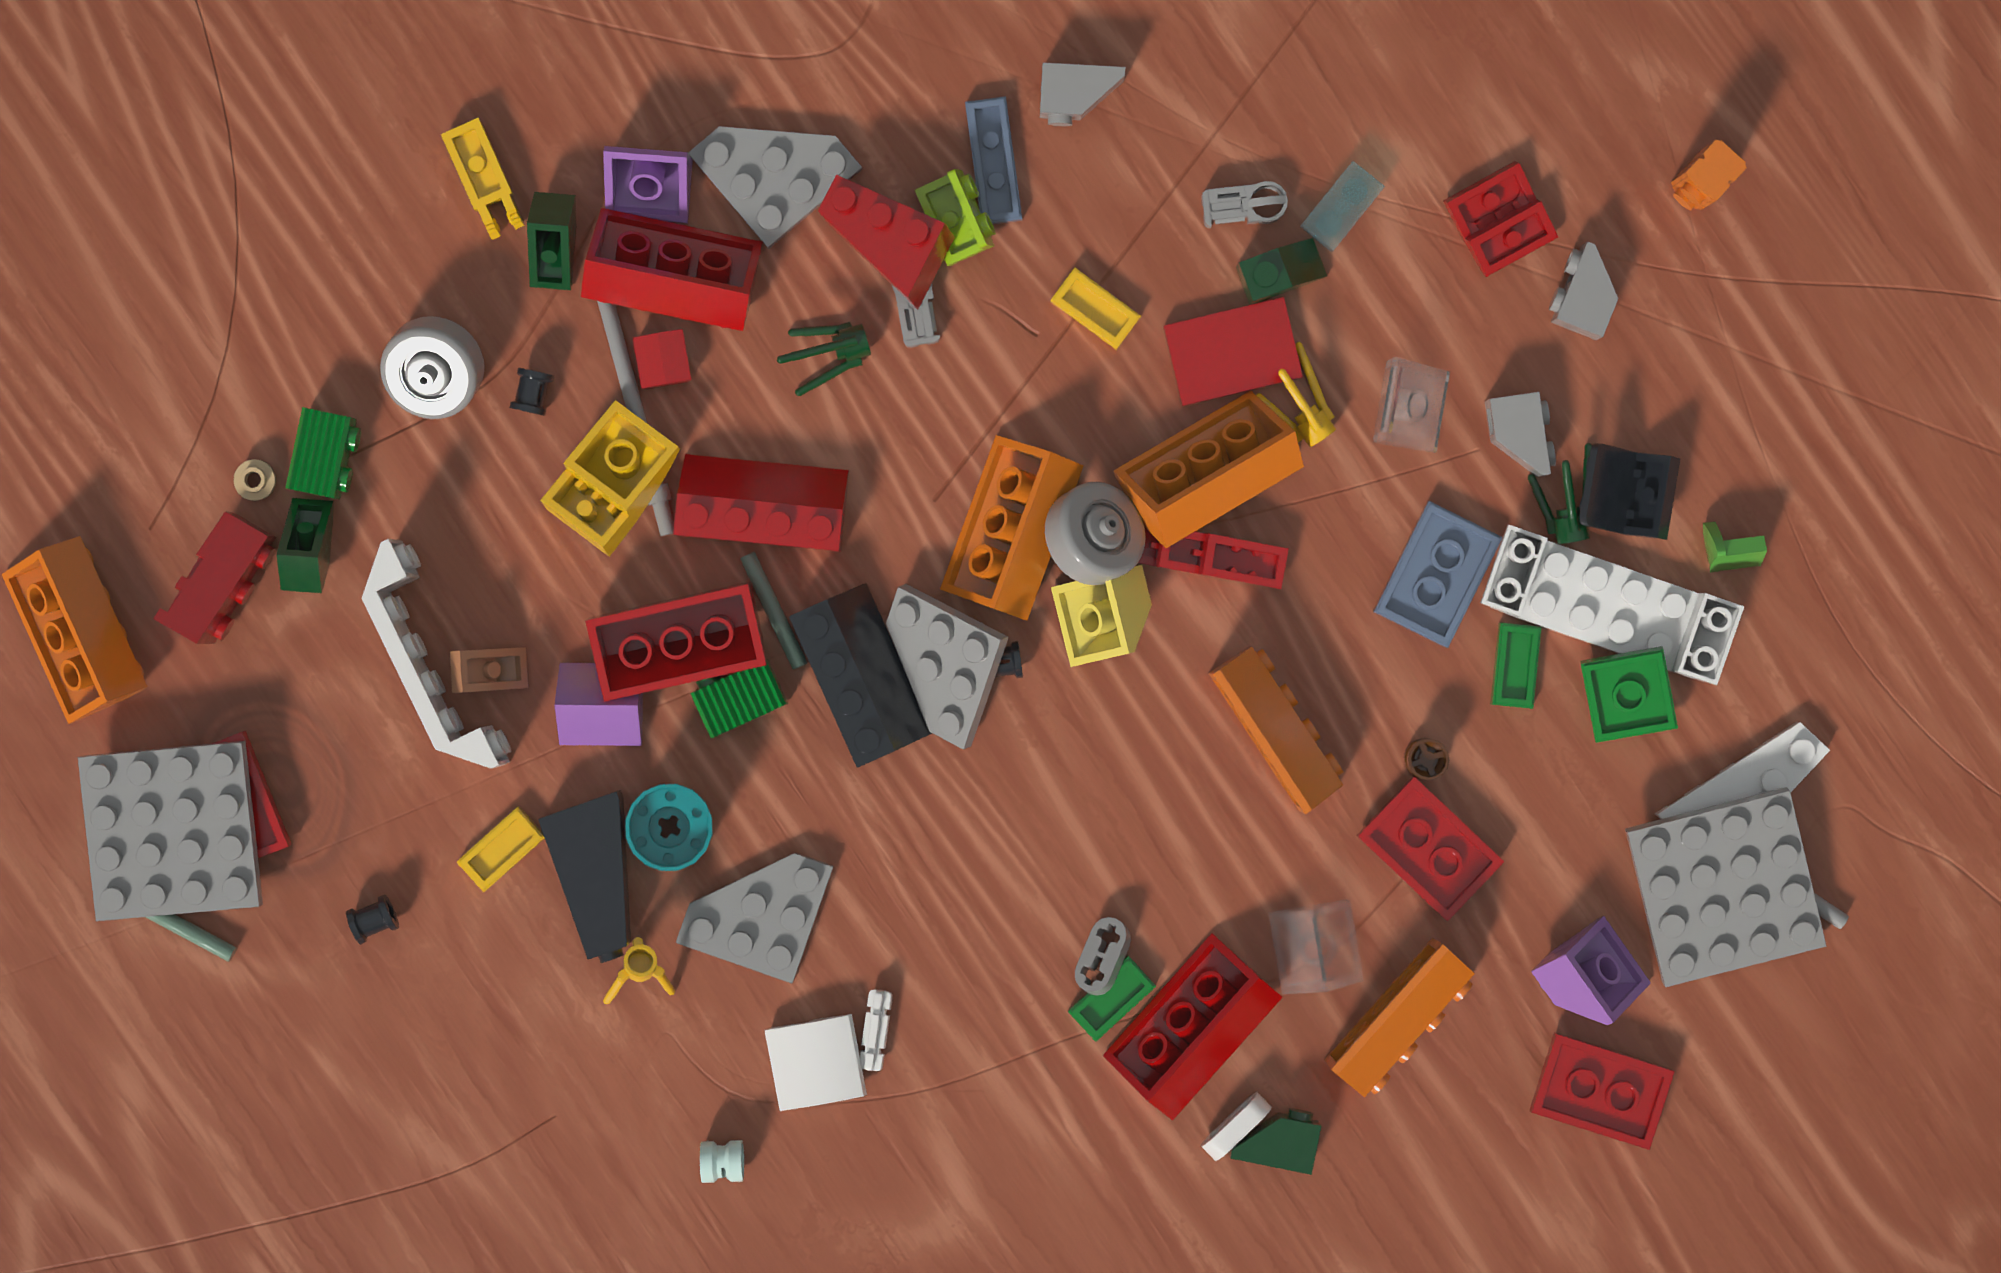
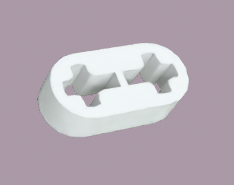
[1201,1092,1272,1161]

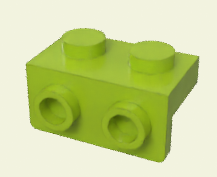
[915,169,996,266]

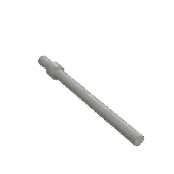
[597,301,674,536]

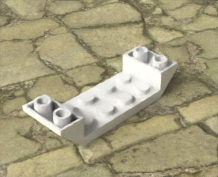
[1480,524,1744,685]
[361,539,511,769]

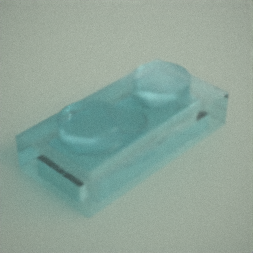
[1300,161,1385,252]

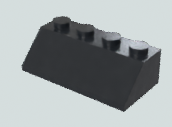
[789,583,932,768]

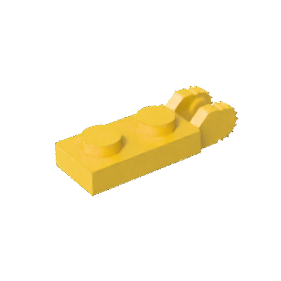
[441,118,524,240]

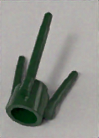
[777,322,871,396]
[1527,443,1592,544]

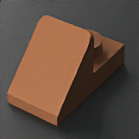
[450,647,528,693]

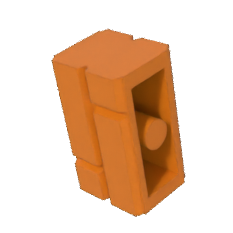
[1671,140,1747,211]

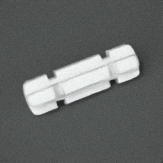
[860,989,893,1071]

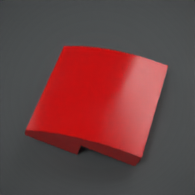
[1443,161,1558,277]

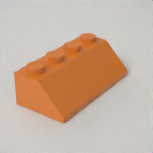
[1113,391,1304,548]
[940,435,1084,621]
[1,536,148,724]
[1208,646,1344,814]
[1324,937,1475,1098]

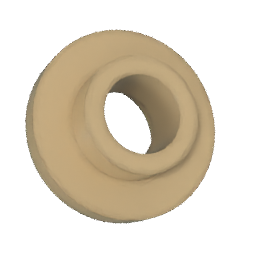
[234,459,276,501]

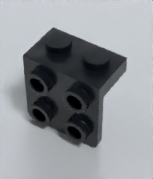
[1579,443,1681,540]

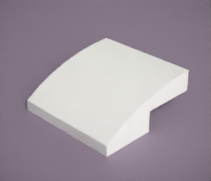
[765,1014,867,1111]

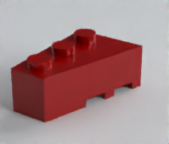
[818,174,955,310]
[153,511,276,644]

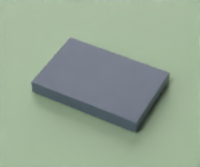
[1373,501,1503,648]

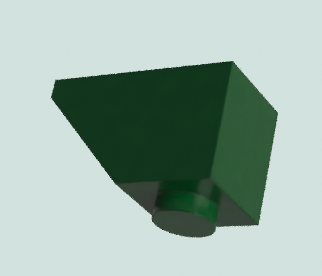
[527,192,577,291]
[1236,238,1327,305]
[276,498,334,593]
[1228,1108,1321,1175]

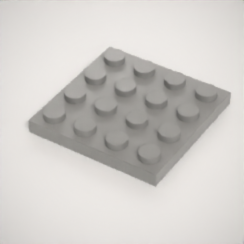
[78,741,263,921]
[1625,787,1826,987]

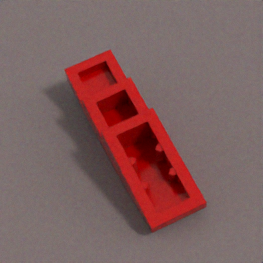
[1138,527,1289,589]

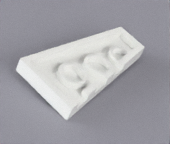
[1655,722,1830,819]

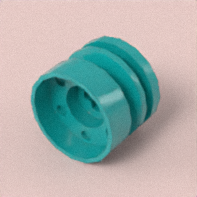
[625,784,713,871]

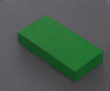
[1490,623,1541,709]
[1068,955,1156,1042]

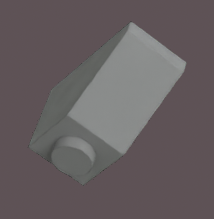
[1040,63,1126,126]

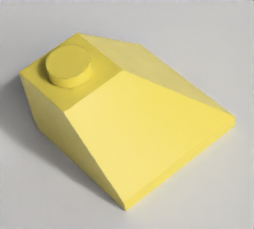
[1051,565,1152,667]

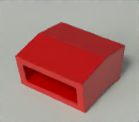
[633,329,692,389]

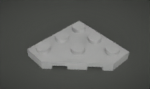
[688,126,863,249]
[886,584,1009,750]
[676,853,834,983]

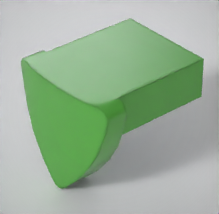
[1703,521,1767,573]

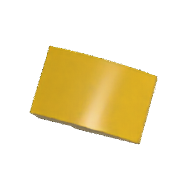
[540,400,680,557]

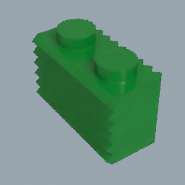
[285,407,361,500]
[690,659,788,739]

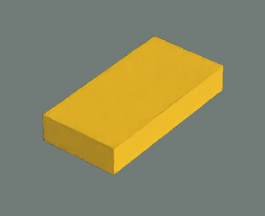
[1050,268,1141,350]
[457,806,545,892]

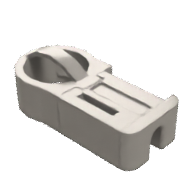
[1201,181,1288,229]
[891,284,940,348]

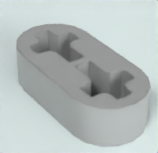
[1075,917,1131,996]

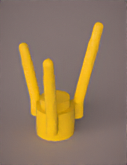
[1256,342,1336,447]
[603,937,675,1004]

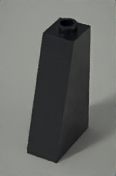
[538,790,631,963]

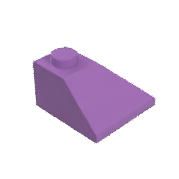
[1531,916,1651,1025]

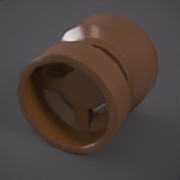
[1404,738,1450,780]

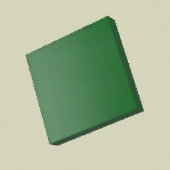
[1580,646,1678,743]

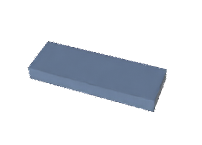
[965,96,1022,224]

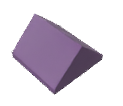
[603,146,693,223]
[554,663,643,746]

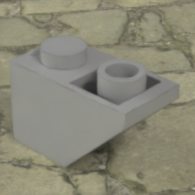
[1549,242,1618,340]
[1485,392,1556,477]

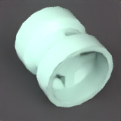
[700,1140,744,1183]

